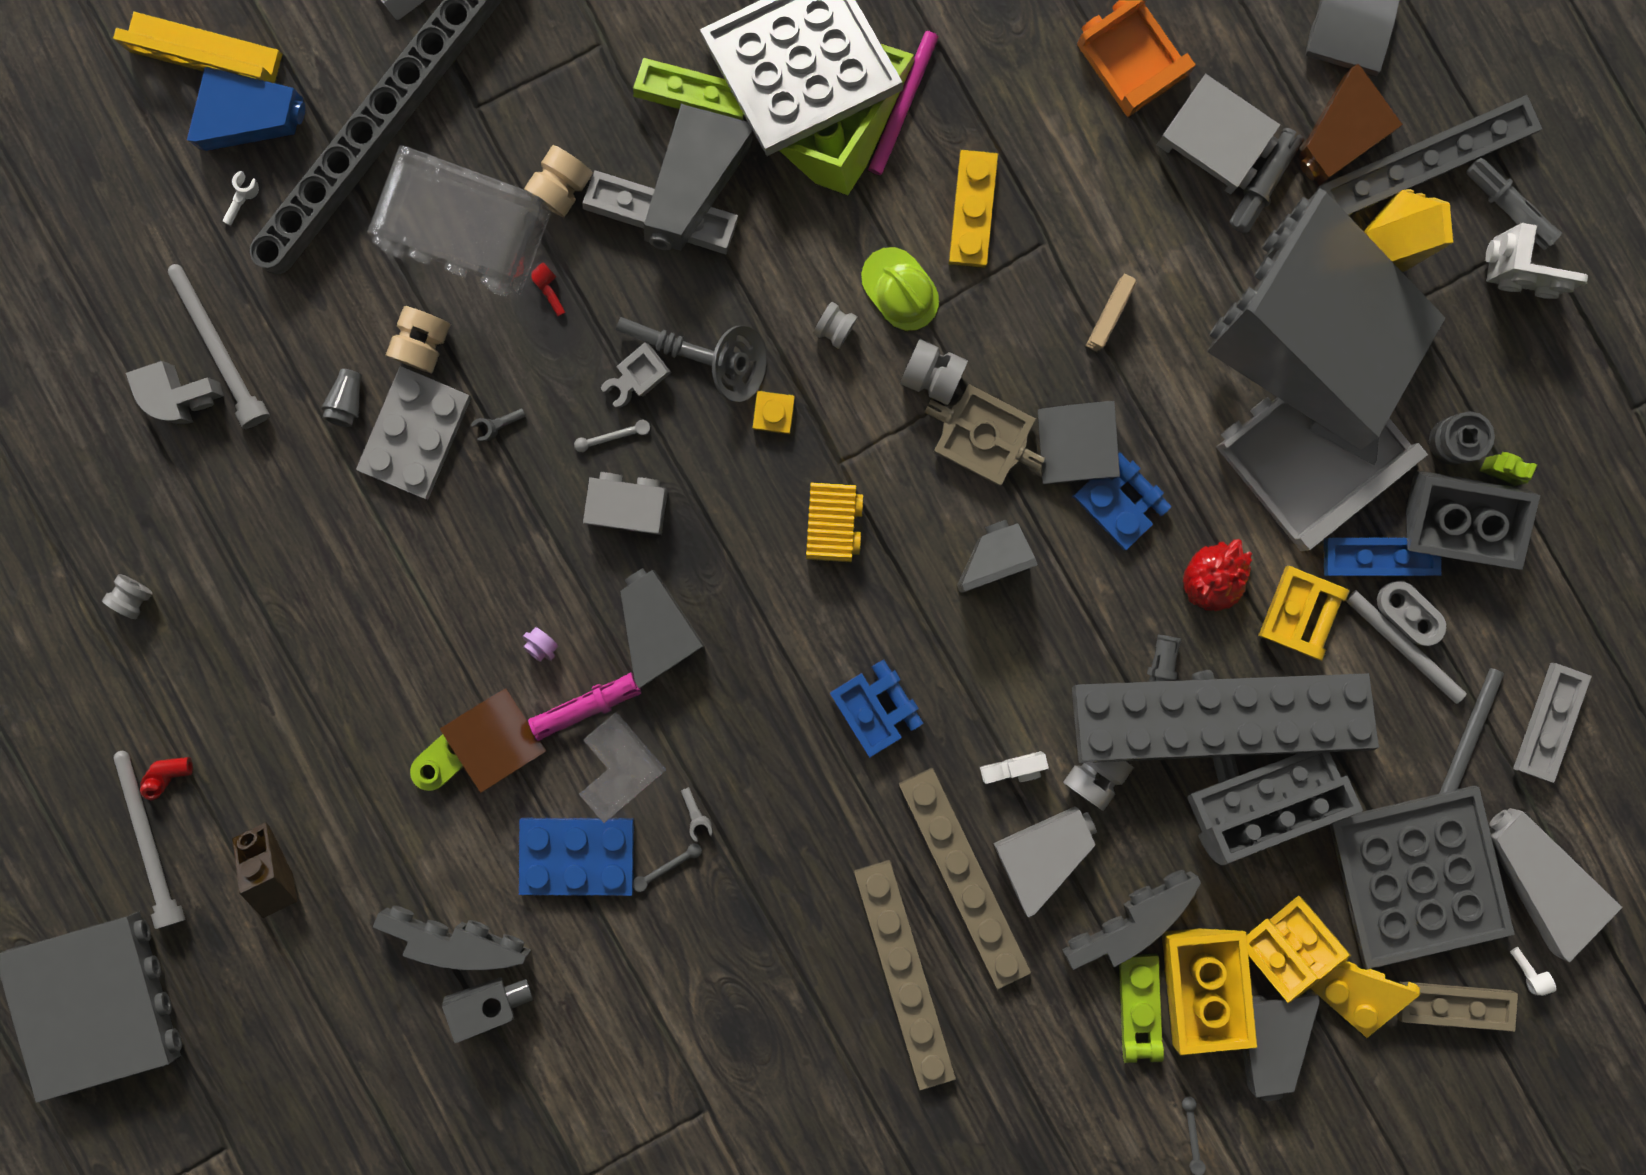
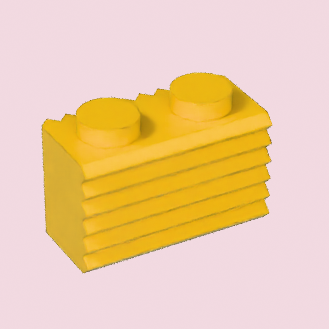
[806,483,863,562]

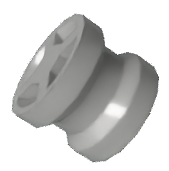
[813,302,858,349]
[102,574,152,619]

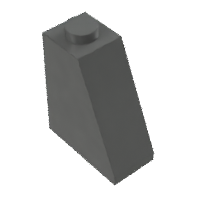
[620,568,705,688]
[1242,989,1319,1101]

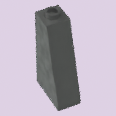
[644,104,754,251]

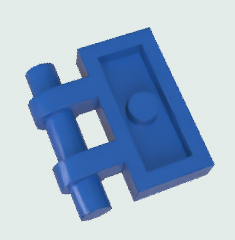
[1072,452,1172,550]
[830,659,923,758]

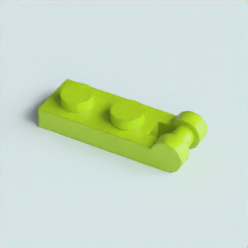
[1119,954,1164,1063]

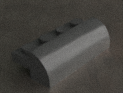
[1187,752,1363,865]

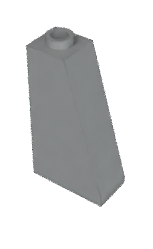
[1489,808,1622,962]

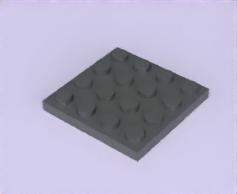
[1329,786,1515,969]

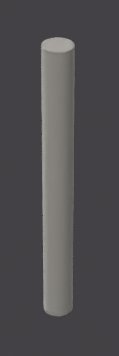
[1346,590,1467,704]

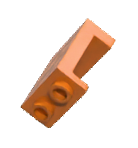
[1077,0,1196,117]

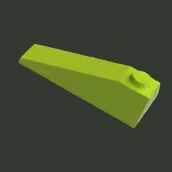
[779,44,915,195]

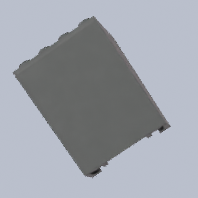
[1207,188,1445,450]

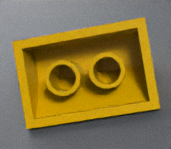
[1162,928,1257,1055]

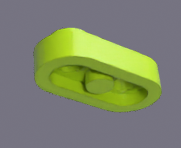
[410,734,464,791]

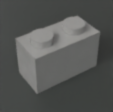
[583,472,668,535]

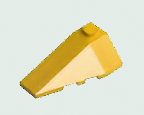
[1364,189,1453,272]

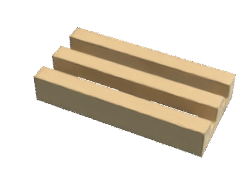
[1086,273,1137,352]

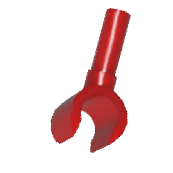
[531,263,565,317]

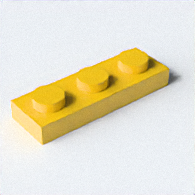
[948,150,998,268]

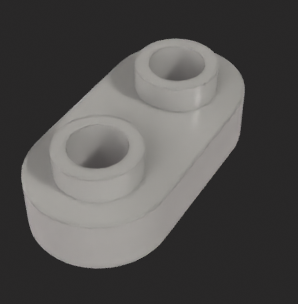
[1377,582,1446,646]

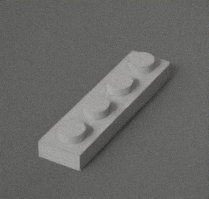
[582,170,738,254]

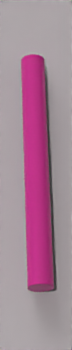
[868,31,939,175]

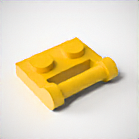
[1258,566,1350,661]

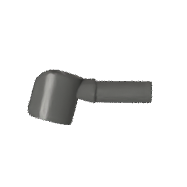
[471,408,526,441]

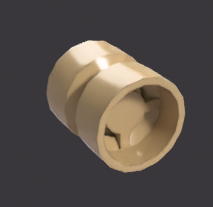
[523,145,593,218]
[385,306,451,373]

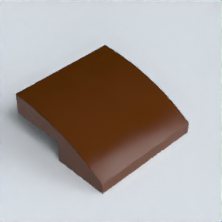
[440,688,546,793]

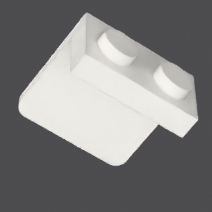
[1485,223,1588,299]

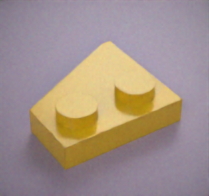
[1310,961,1420,1038]

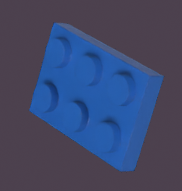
[519,818,634,896]

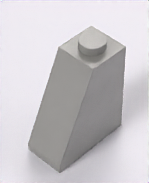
[993,806,1097,917]

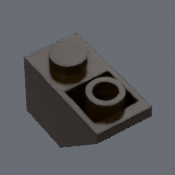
[232,822,297,918]

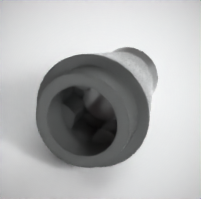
[321,368,362,427]

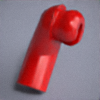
[140,757,193,800]

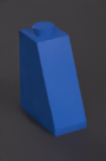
[187,67,305,151]

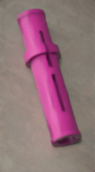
[528,672,641,741]

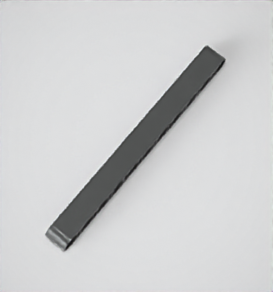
[249,0,502,274]

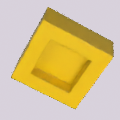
[752,391,795,434]

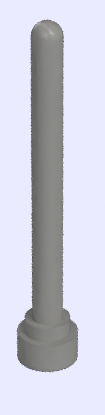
[168,264,270,429]
[114,751,186,929]

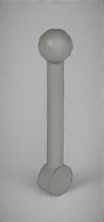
[574,420,650,452]

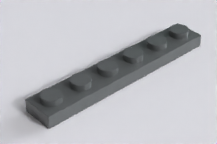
[1317,95,1542,216]

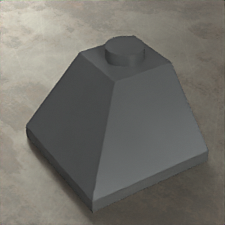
[957,520,1038,593]

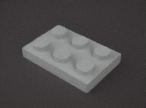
[356,366,472,500]

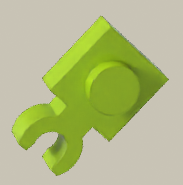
[1480,452,1537,486]

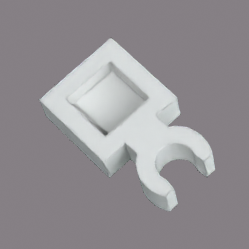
[980,751,1049,784]

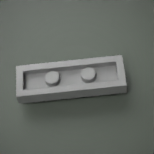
[1513,663,1592,783]

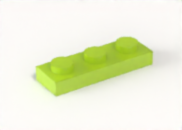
[633,58,745,121]

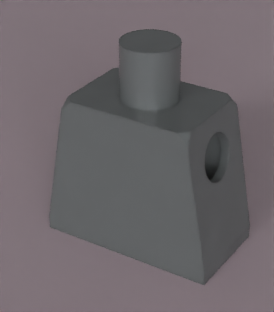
[442,977,534,1043]

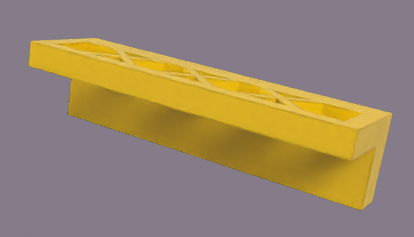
[113,12,283,83]

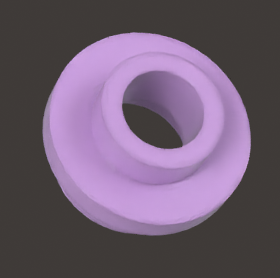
[522,627,558,662]

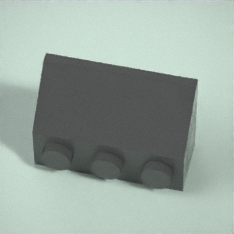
[1406,470,1540,570]

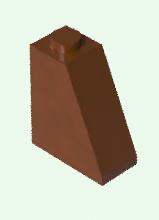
[1298,63,1403,186]

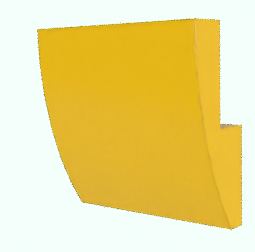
[1246,895,1351,1003]

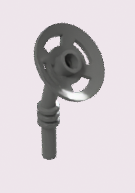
[616,317,766,402]

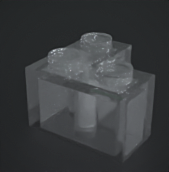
[579,713,666,823]

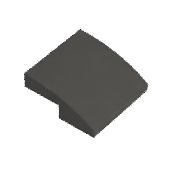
[1305,0,1399,77]
[1038,401,1120,485]

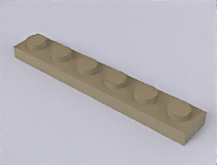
[899,768,1031,989]
[854,860,956,1090]

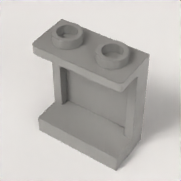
[1156,73,1280,195]

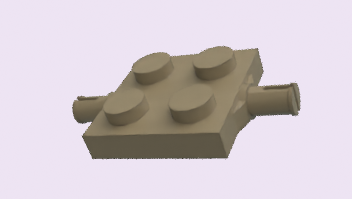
[924,384,1045,486]

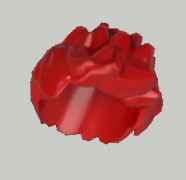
[1182,539,1252,611]

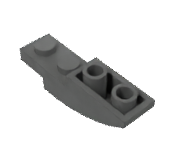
[1062,870,1201,970]
[373,906,531,970]

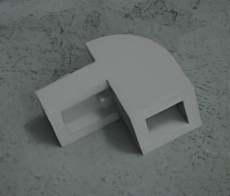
[126,361,224,424]

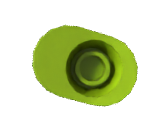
[861,247,939,331]

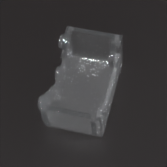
[367,146,551,297]

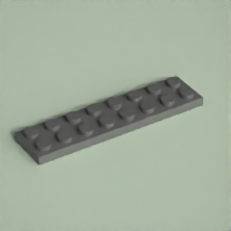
[1072,673,1379,763]

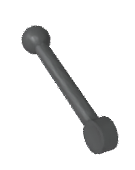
[633,843,702,892]
[1182,1097,1206,1175]

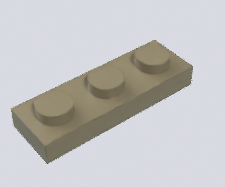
[1397,981,1518,1031]

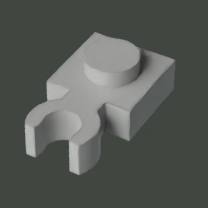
[601,343,671,407]

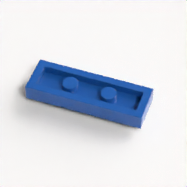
[1324,538,1441,576]

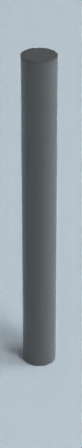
[1439,668,1505,794]

